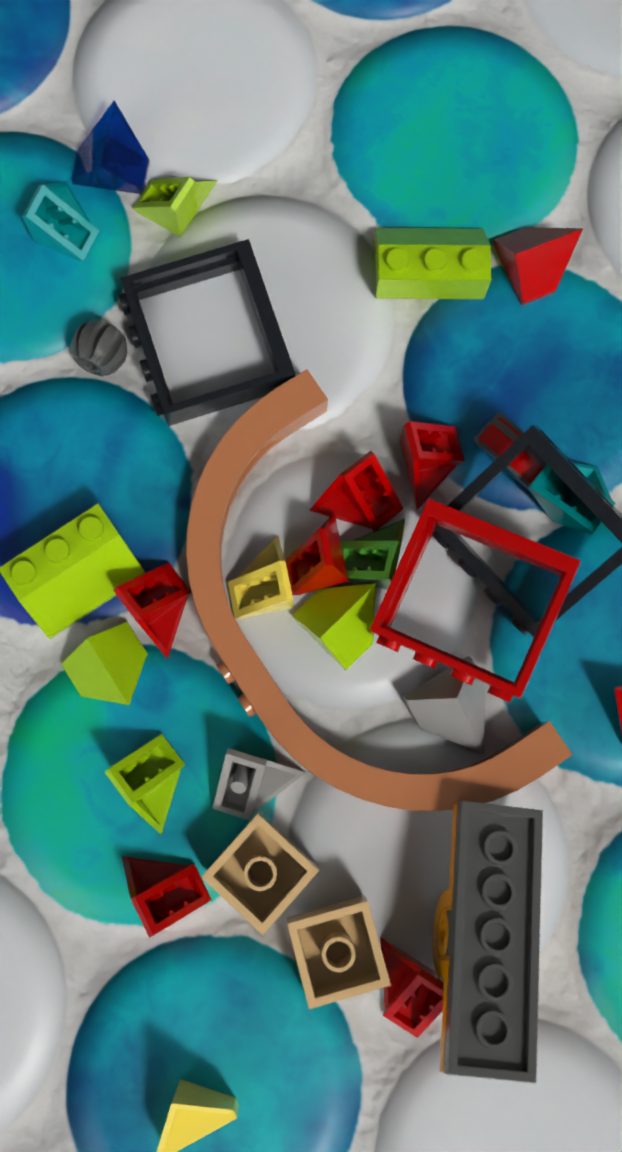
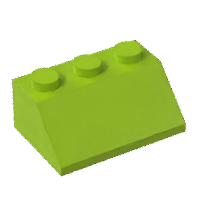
[375,228,492,299]
[0,504,145,639]

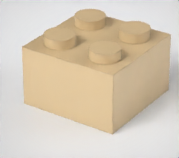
[201,812,319,935]
[287,895,391,1009]

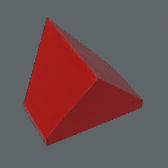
[493,227,583,305]
[399,421,465,510]
[309,451,404,532]
[285,511,349,595]
[113,563,192,659]
[121,856,212,937]
[380,936,444,1038]

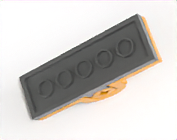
[432,801,543,1083]

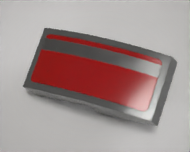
[473,412,547,490]

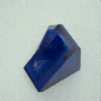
[72,100,150,194]

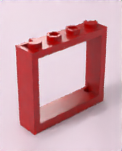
[369,498,581,703]

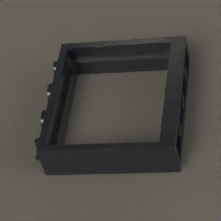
[118,239,295,426]
[432,425,622,637]

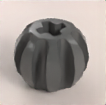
[70,320,128,376]

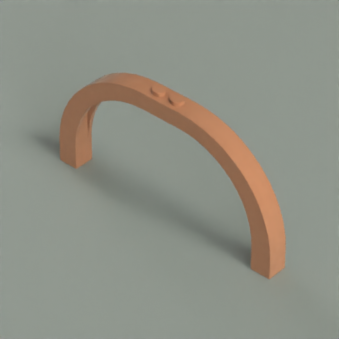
[186,369,573,811]

